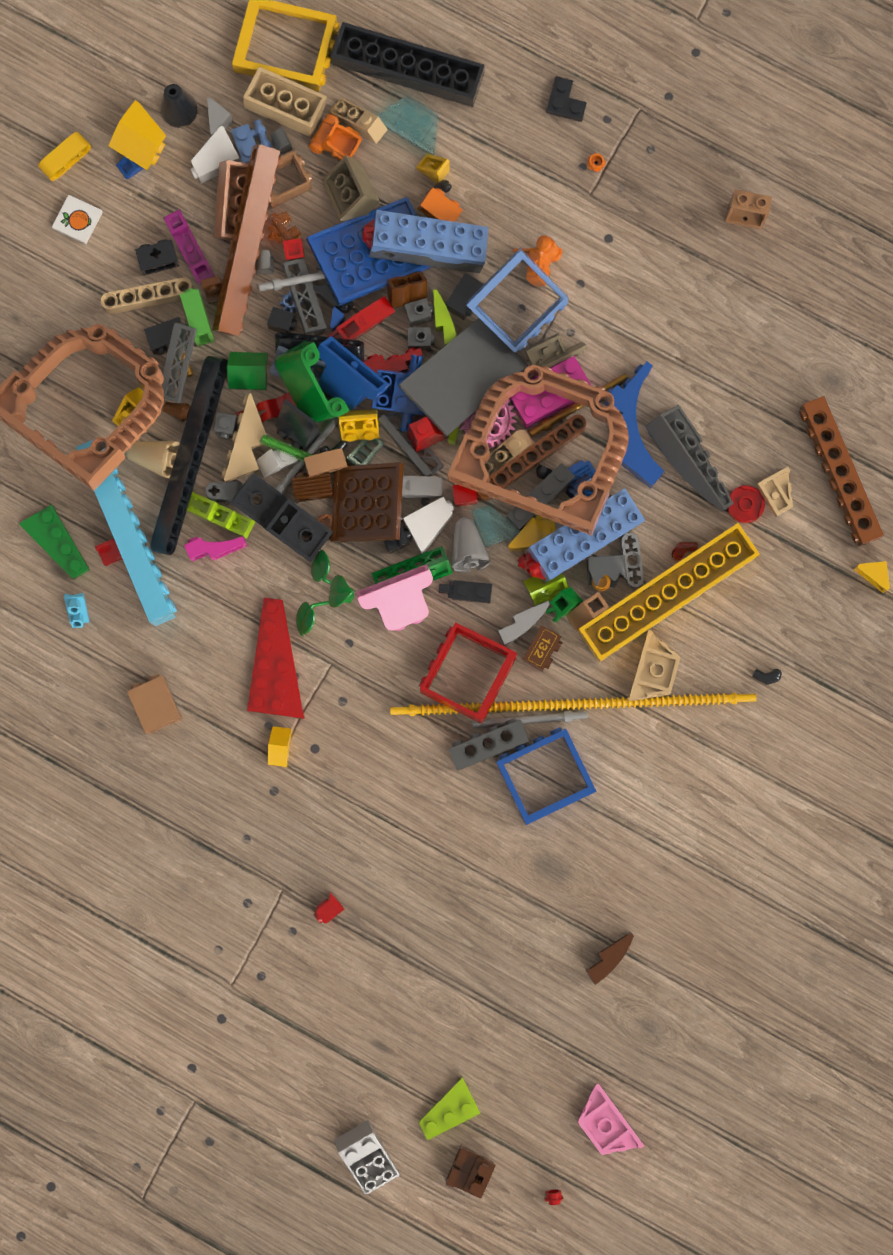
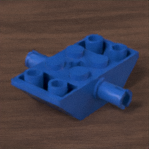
[372,354,426,432]

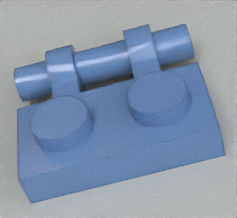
[231,120,272,164]

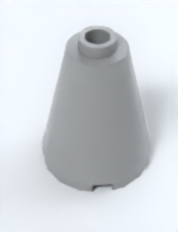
[452,517,490,572]

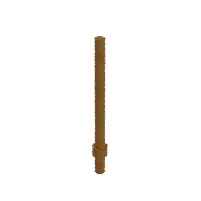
[529,373,628,437]

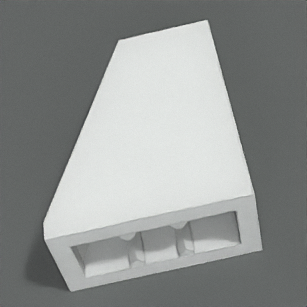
[190,126,240,184]
[403,497,454,554]

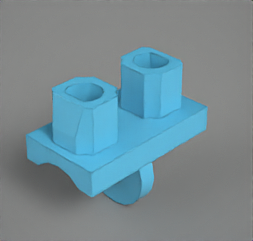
[64,593,89,628]

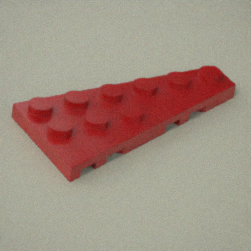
[247,597,305,719]

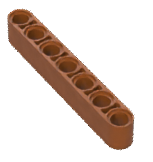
[477,415,586,501]

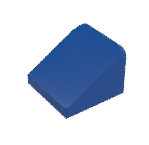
[116,156,144,180]
[330,307,346,332]

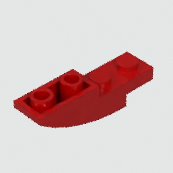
[326,296,396,340]
[364,348,423,374]

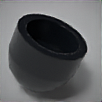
[536,464,553,479]

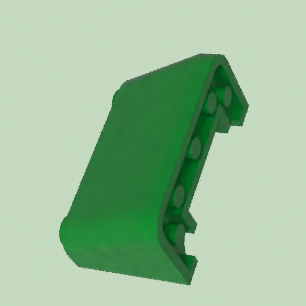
[275,341,349,423]

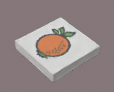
[52,195,103,244]

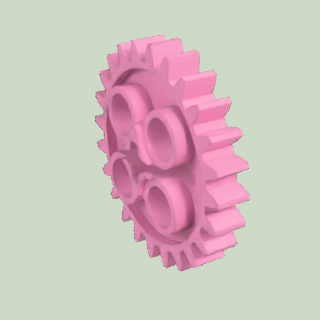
[459,399,517,449]

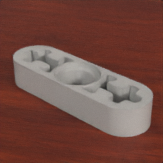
[621,533,644,588]

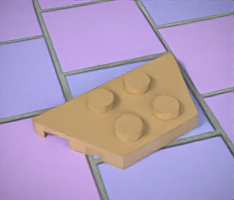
[628,630,681,701]

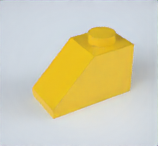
[112,387,144,426]

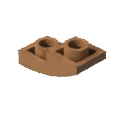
[304,448,348,477]

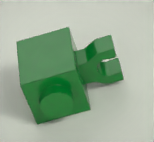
[546,587,583,623]

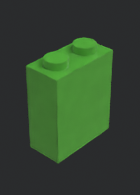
[180,288,215,347]

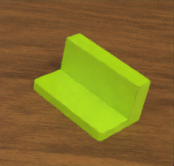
[523,573,569,606]

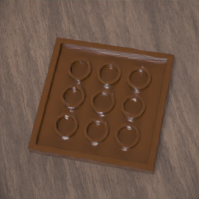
[331,462,404,543]

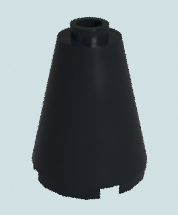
[161,84,198,128]

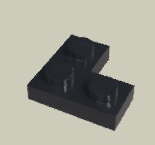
[546,76,587,122]

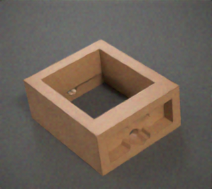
[270,151,313,208]
[725,189,772,229]

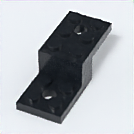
[230,472,333,563]

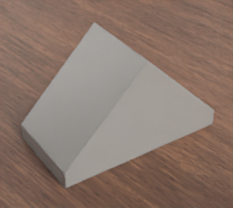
[207,98,233,137]

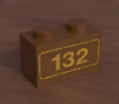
[522,625,563,672]

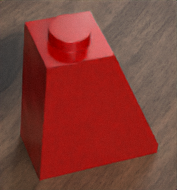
[407,417,449,452]

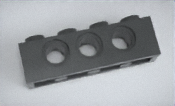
[449,718,530,771]

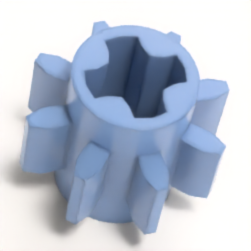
[279,291,303,313]

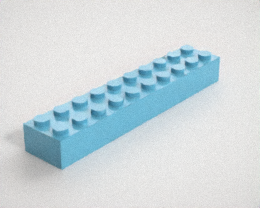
[76,438,177,626]

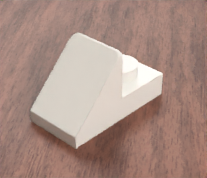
[256,444,298,478]

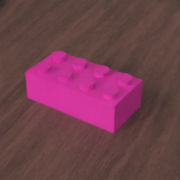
[509,356,591,429]

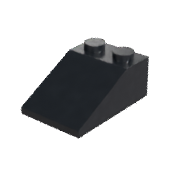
[275,399,320,452]

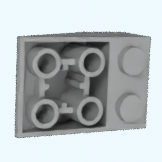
[334,1120,400,1195]

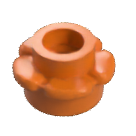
[587,153,606,172]

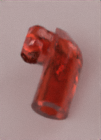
[671,542,697,561]

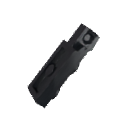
[438,580,492,604]

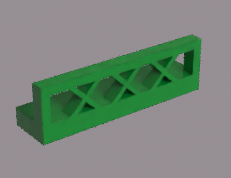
[371,546,453,584]

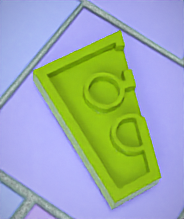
[419,1077,480,1141]

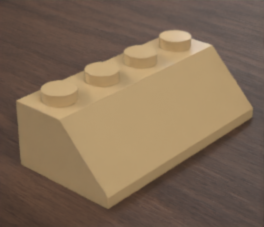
[243,67,327,138]

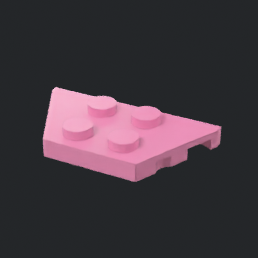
[577,1083,644,1155]

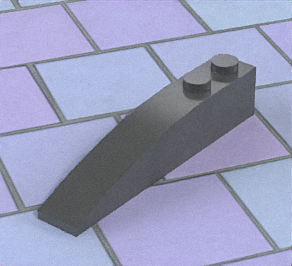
[645,405,734,511]

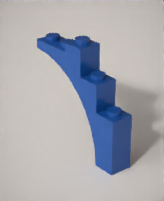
[604,361,664,489]

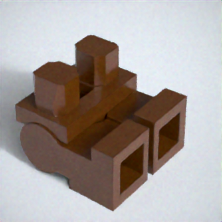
[445,1145,496,1199]

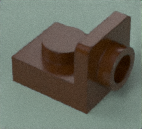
[201,275,222,304]

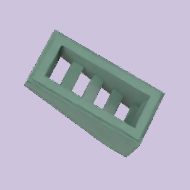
[346,438,384,466]

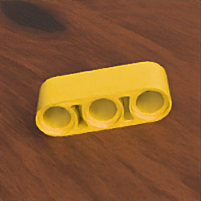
[38,132,91,181]

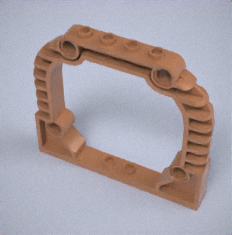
[0,324,164,491]
[447,365,629,536]

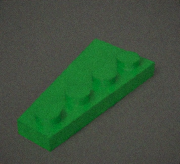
[19,504,90,580]

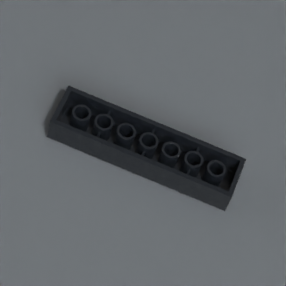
[331,22,485,107]

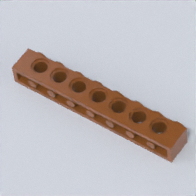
[799,396,884,547]

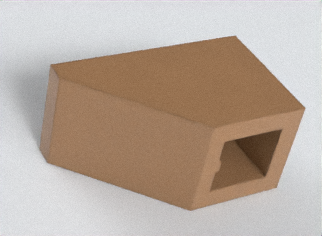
[566,592,610,632]

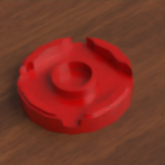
[727,485,765,523]

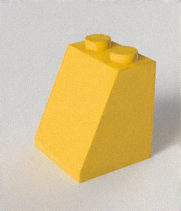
[108,100,166,170]

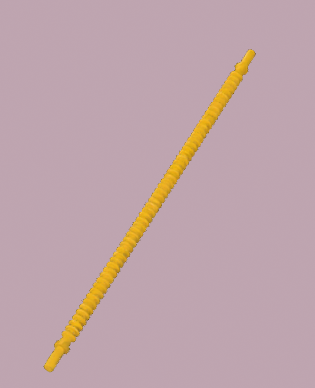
[390,692,756,716]

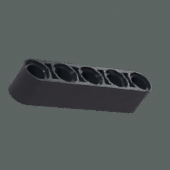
[275,332,364,363]

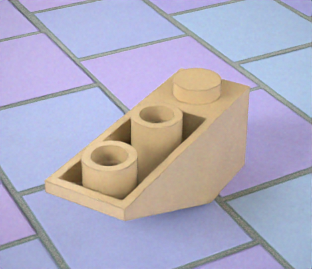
[330,98,388,144]
[484,429,535,476]

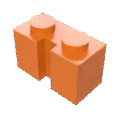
[416,187,463,222]

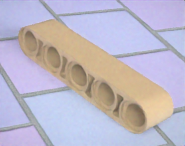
[101,278,193,314]

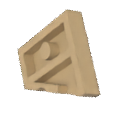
[756,467,793,517]

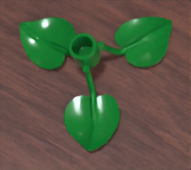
[296,549,354,637]

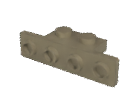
[523,333,588,379]

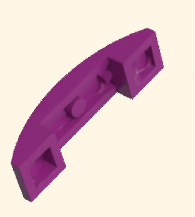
[163,209,215,285]

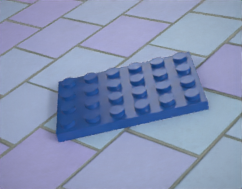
[306,197,432,306]

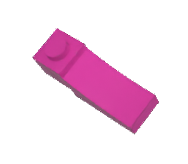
[184,536,248,562]

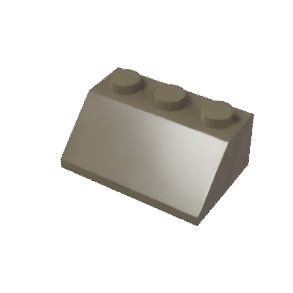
[322,155,380,222]

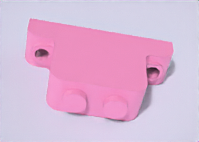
[355,564,433,631]

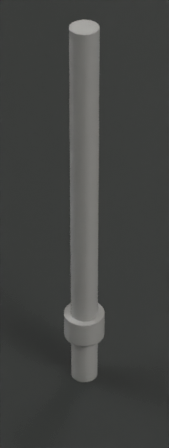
[257,272,325,292]
[275,417,339,495]
[472,710,588,728]

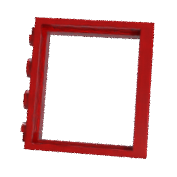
[419,622,517,724]

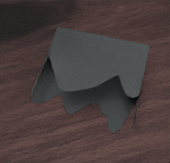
[587,555,628,588]

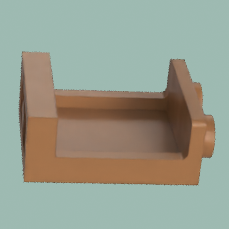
[127,674,183,734]

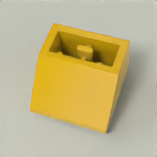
[339,409,380,442]

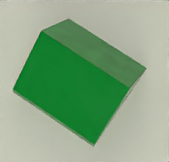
[227,352,268,390]

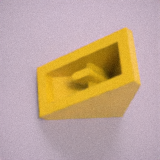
[416,153,450,183]
[508,518,538,551]
[853,561,890,593]
[268,726,292,767]

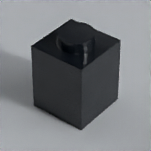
[267,307,298,333]

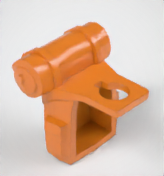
[308,114,362,161]
[513,235,563,287]

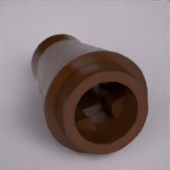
[163,402,191,422]

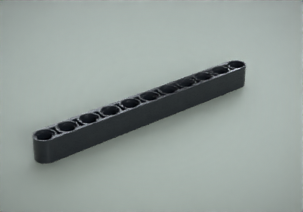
[150,356,228,555]

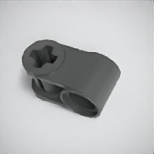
[206,481,243,503]

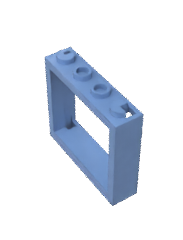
[466,248,569,353]

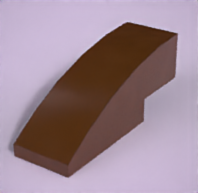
[586,932,634,985]

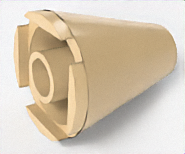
[126,441,179,479]

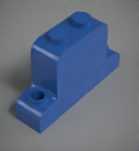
[318,336,389,410]

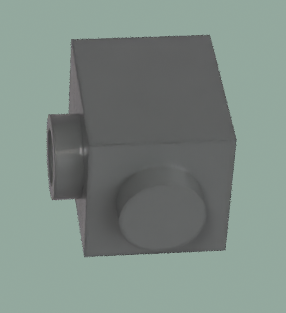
[405,298,434,327]
[408,327,435,351]
[214,412,238,440]

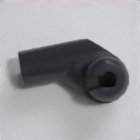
[319,439,348,453]
[752,668,782,685]

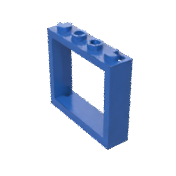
[496,727,597,825]

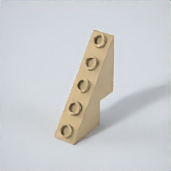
[221,393,267,482]

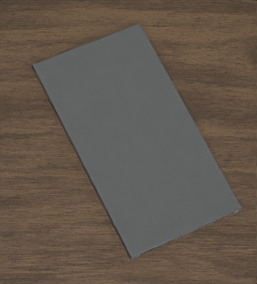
[398,318,528,437]

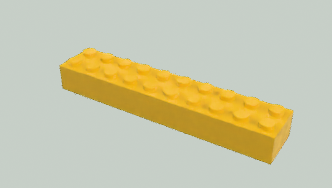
[578,523,760,663]

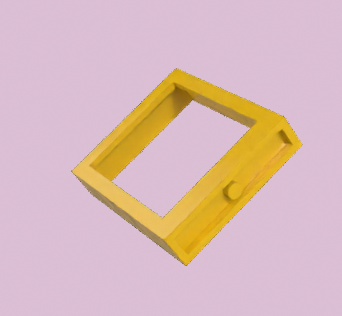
[232,0,340,92]

